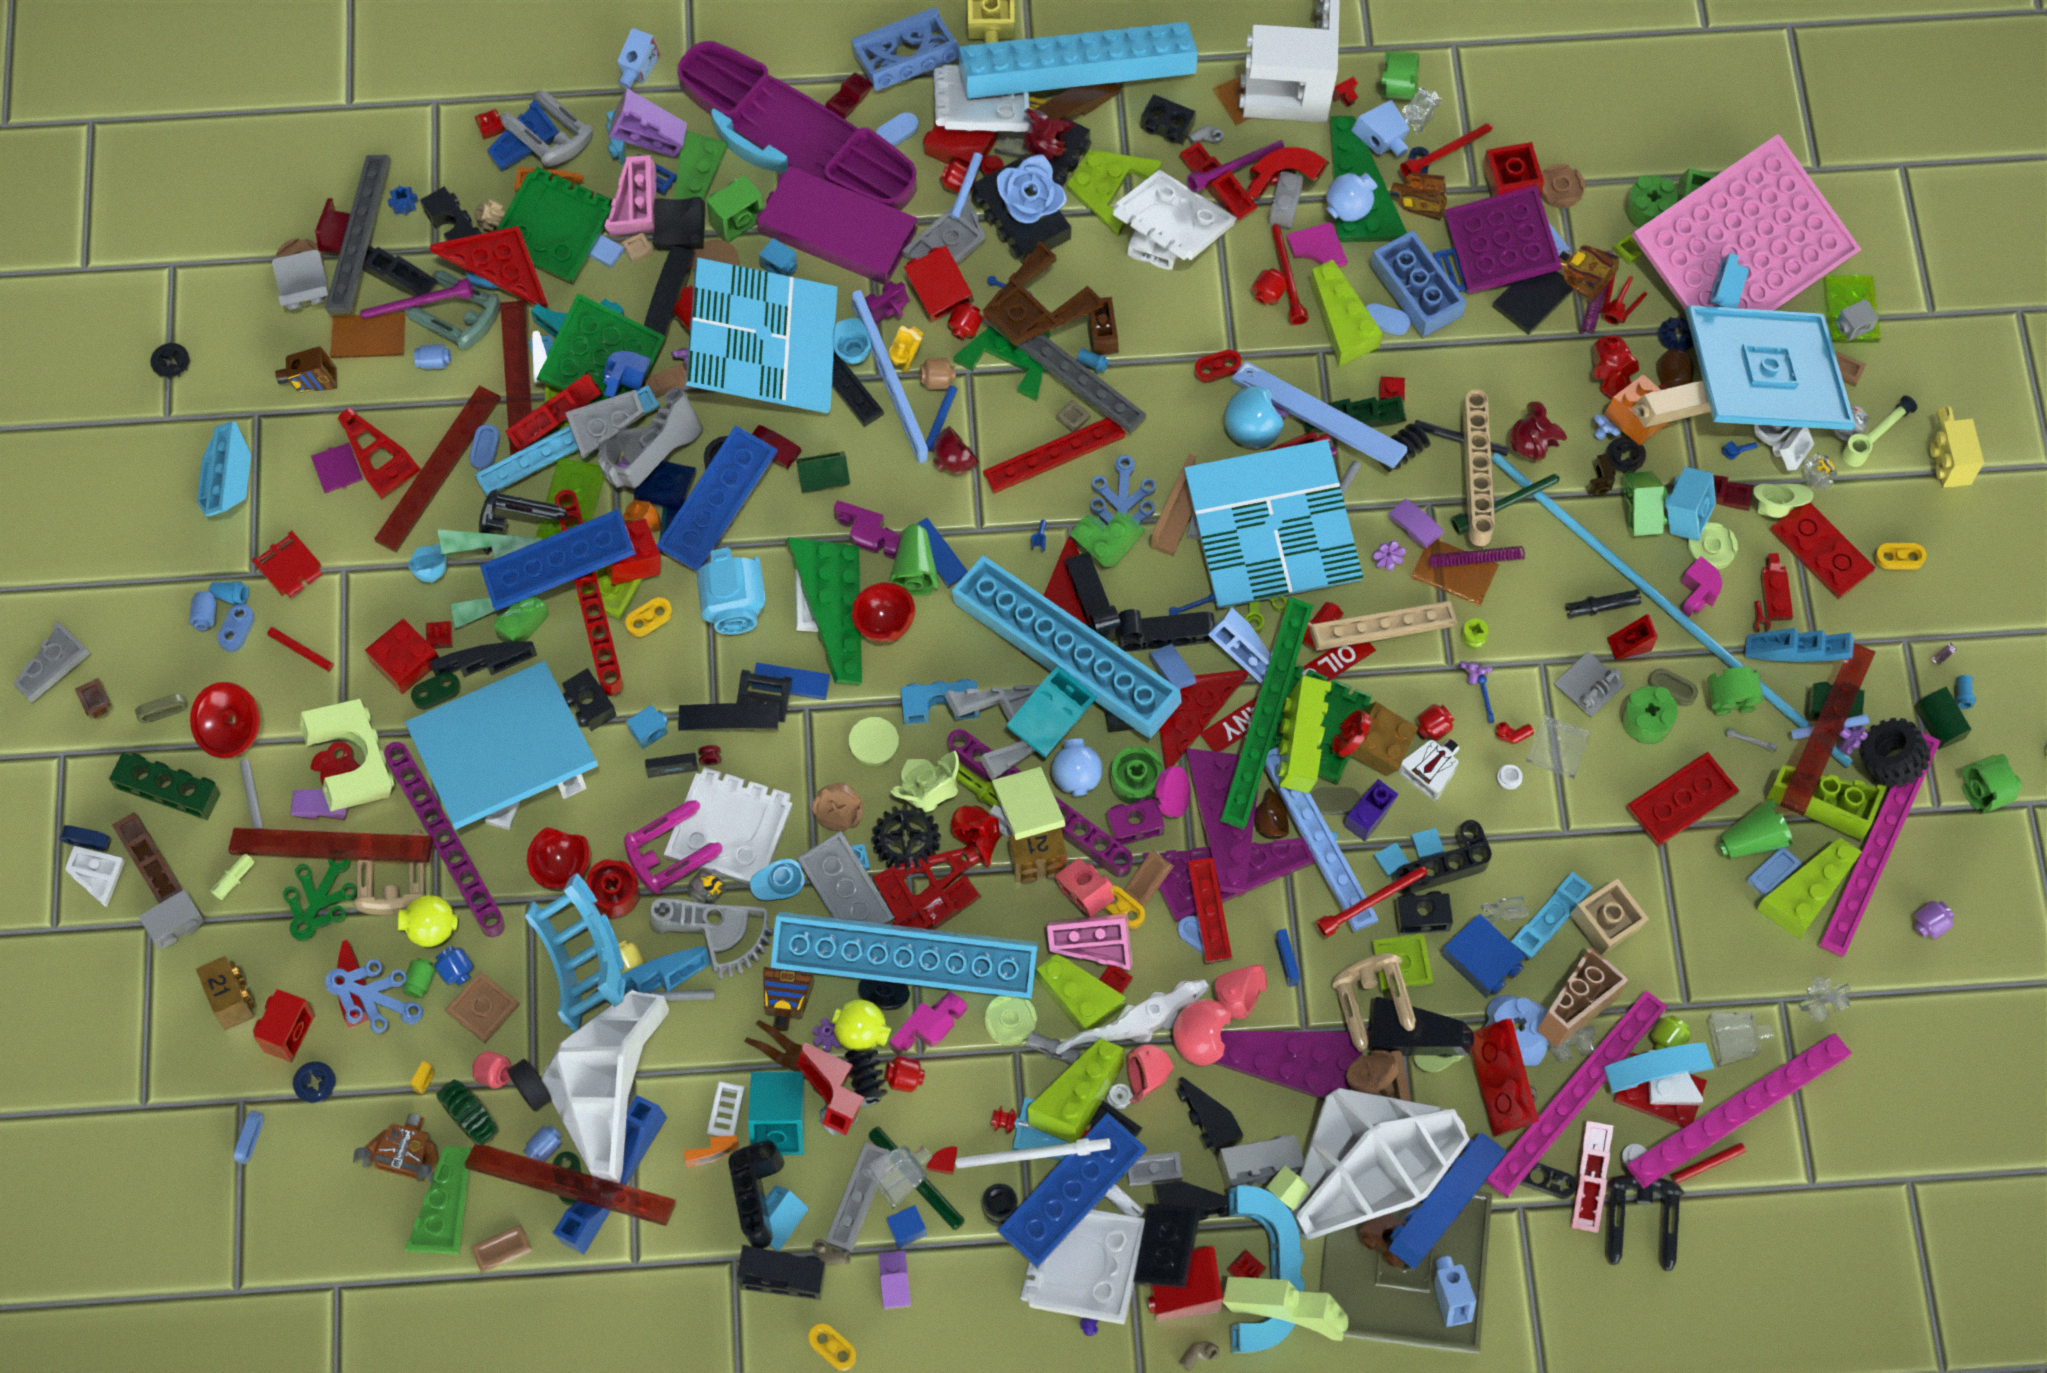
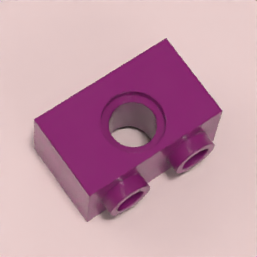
[1106,798,1165,845]

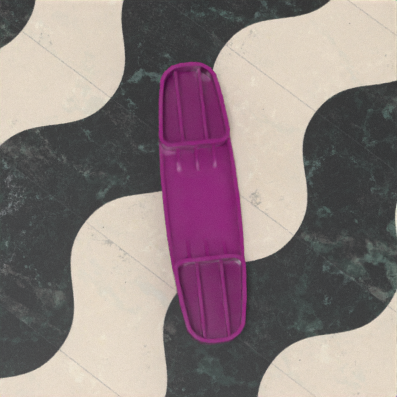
[677,41,917,211]

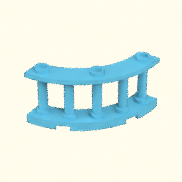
[525,873,625,1032]

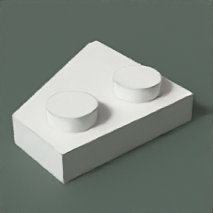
[65,846,125,907]
[1648,1050,1703,1105]

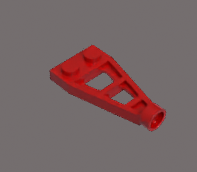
[338,408,421,499]
[872,844,981,920]

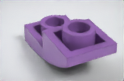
[1388,498,1443,548]
[290,789,346,820]

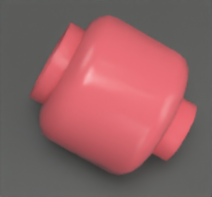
[472,1051,511,1089]

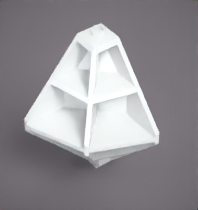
[542,990,669,1183]
[1289,1088,1470,1240]

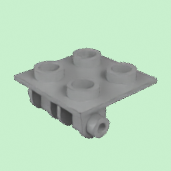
[1554,651,1625,717]

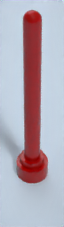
[1400,123,1493,180]
[1271,224,1309,325]
[1316,866,1427,939]

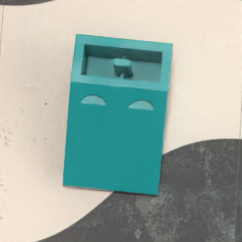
[1006,665,1097,758]

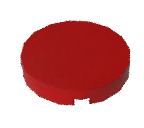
[1332,710,1372,757]

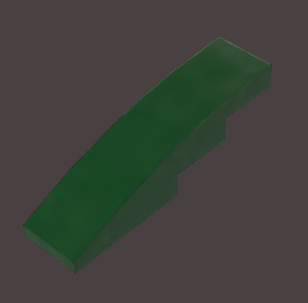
[1304,395,1406,433]

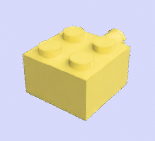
[968,0,1015,44]
[1930,407,1984,488]

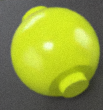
[397,895,457,947]
[831,999,891,1051]

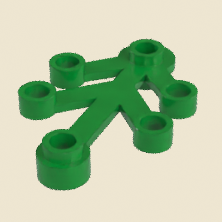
[283,851,357,941]

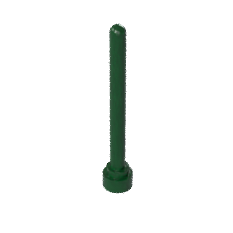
[1451,474,1560,535]

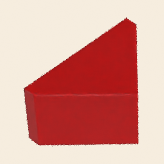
[1607,614,1658,660]

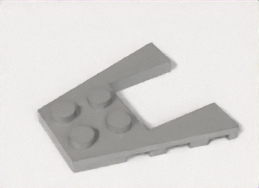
[945,684,1040,781]

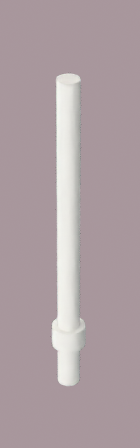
[955,1138,1111,1169]

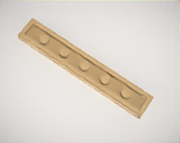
[1309,601,1458,651]

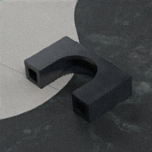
[971,158,1072,264]

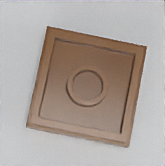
[445,971,520,1044]

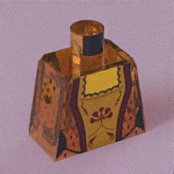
[1391,173,1447,221]
[1559,245,1619,302]

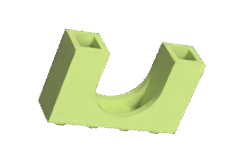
[299,699,394,811]

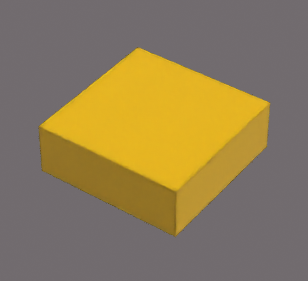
[410,1061,435,1095]

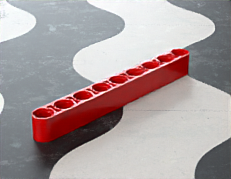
[555,489,623,696]

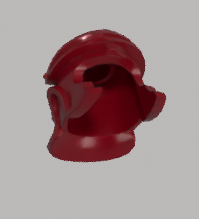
[1024,108,1076,160]
[1510,401,1567,462]

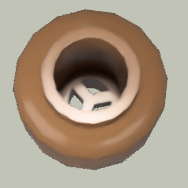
[920,358,956,390]

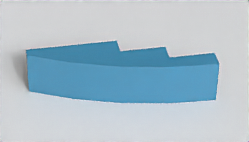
[1745,628,1854,662]
[607,946,710,1005]

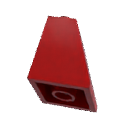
[1145,1246,1223,1321]

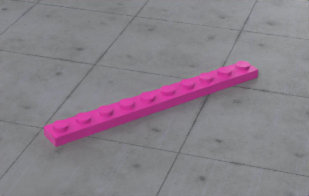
[1819,732,1940,957]
[1486,990,1668,1198]
[1627,1033,1852,1189]

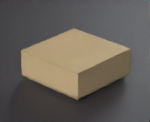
[621,232,654,264]

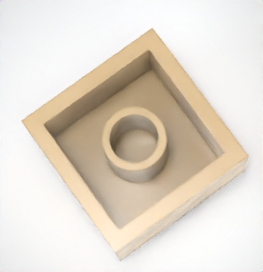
[1570,878,1650,955]

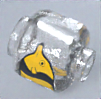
[1800,453,1837,491]
[687,869,726,905]

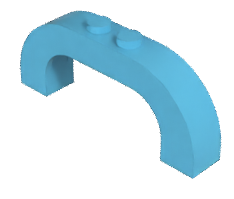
[1229,1186,1304,1354]

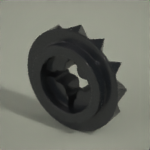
[150,343,190,379]
[1606,436,1646,473]

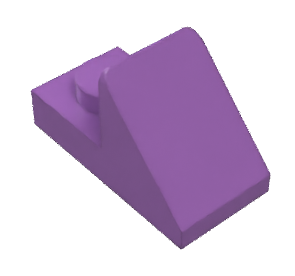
[878,1251,911,1309]

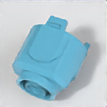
[696,547,765,634]

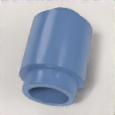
[414,344,451,370]
[189,591,217,631]
[523,1125,562,1165]

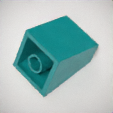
[748,1071,805,1155]

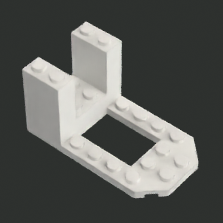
[1239,0,1339,123]

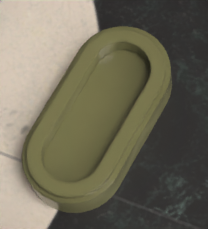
[1648,668,1698,706]
[135,694,187,723]
[1311,787,1361,815]

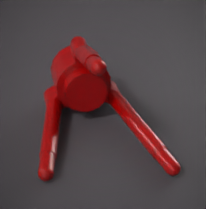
[1600,272,1647,325]

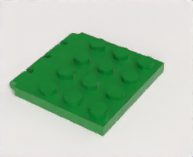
[496,167,613,284]
[1269,664,1372,785]

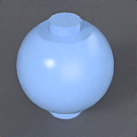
[1326,172,1377,221]
[1052,738,1103,797]

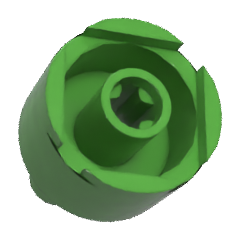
[1382,51,1419,100]
[1626,176,1678,228]
[1707,667,1763,716]
[1622,686,1678,745]
[1111,746,1163,804]
[1961,754,2022,813]

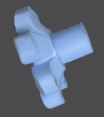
[1593,414,1621,440]

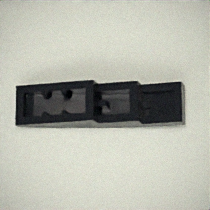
[362,245,438,296]
[644,245,695,341]
[429,641,537,678]
[678,703,779,731]

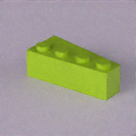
[1310,259,1383,367]
[1277,675,1331,793]
[1766,764,1887,841]
[1756,837,1862,939]
[1028,1038,1124,1143]

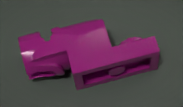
[834,500,902,559]

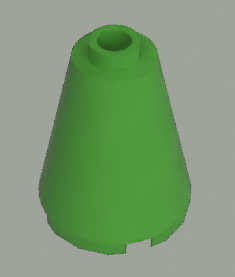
[889,524,939,596]
[1717,799,1794,859]

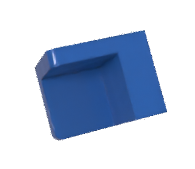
[887,1205,927,1248]

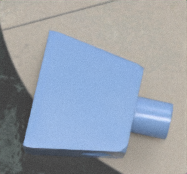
[1351,100,1409,158]
[1434,1256,1476,1327]

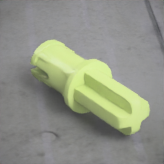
[209,854,255,901]

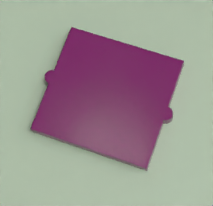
[311,443,363,493]

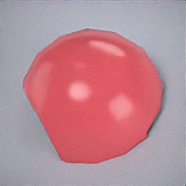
[1172,999,1232,1066]

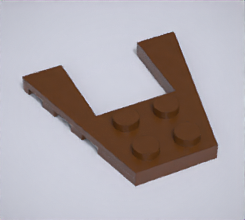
[983,241,1104,346]

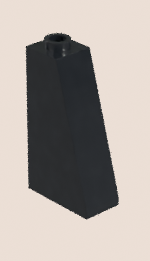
[1370,997,1474,1056]

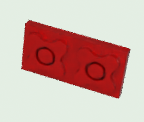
[1770,502,1876,600]
[1626,752,1740,847]
[1470,1019,1539,1137]

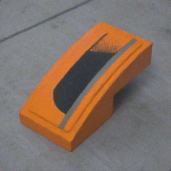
[684,1135,739,1168]

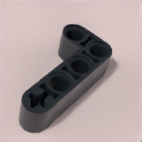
[1064,551,1121,641]
[1118,609,1215,652]
[1393,820,1492,895]
[728,1140,784,1249]

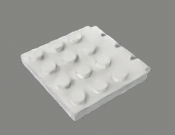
[933,65,1030,132]
[1113,170,1236,260]
[664,767,793,885]
[1020,1210,1145,1325]

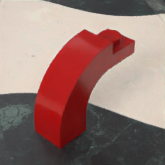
[1247,147,1330,201]

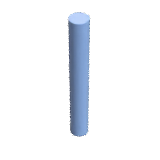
[950,153,983,220]
[1791,714,1870,740]

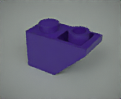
[1345,779,1399,842]

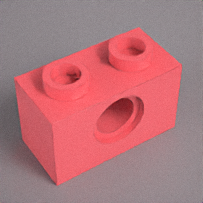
[1055,858,1115,918]

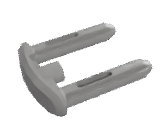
[500,90,593,166]

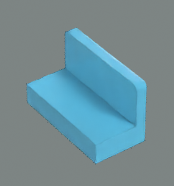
[1708,252,1749,308]
[755,1185,808,1251]

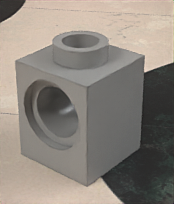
[1836,299,1879,341]

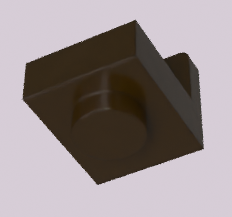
[1587,454,1616,495]

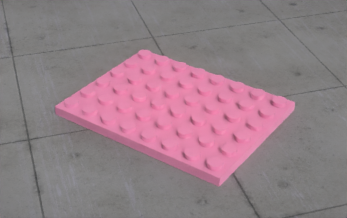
[1631,134,1861,311]

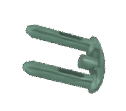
[405,271,501,350]

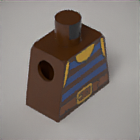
[275,346,338,393]
[763,967,814,1031]

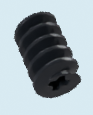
[1379,423,1431,472]
[845,1049,888,1107]

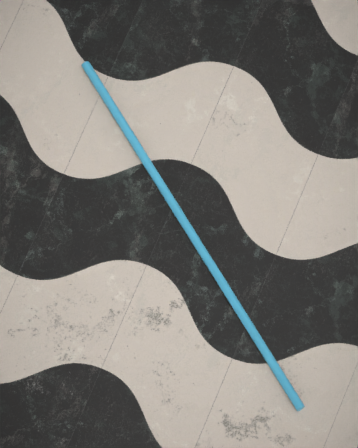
[1491,453,1853,768]

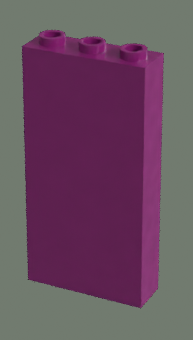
[756,166,918,285]

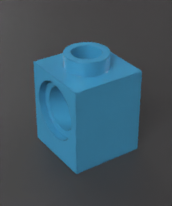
[759,238,798,276]
[626,705,668,750]

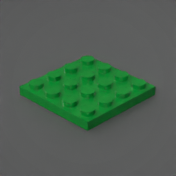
[536,293,666,405]

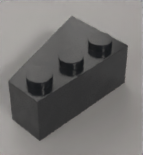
[737,1245,826,1300]

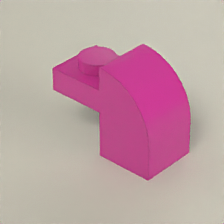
[1681,556,1722,617]

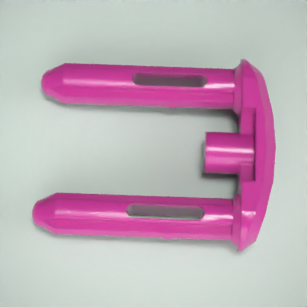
[624,800,723,894]

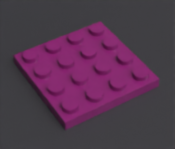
[1444,185,1562,294]

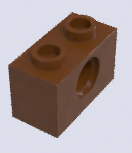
[1089,297,1119,355]
[1358,1213,1406,1269]

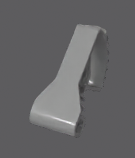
[597,387,703,488]
[649,898,774,980]

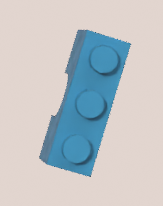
[901,679,980,725]

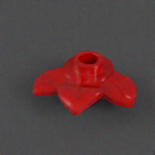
[310,741,360,785]

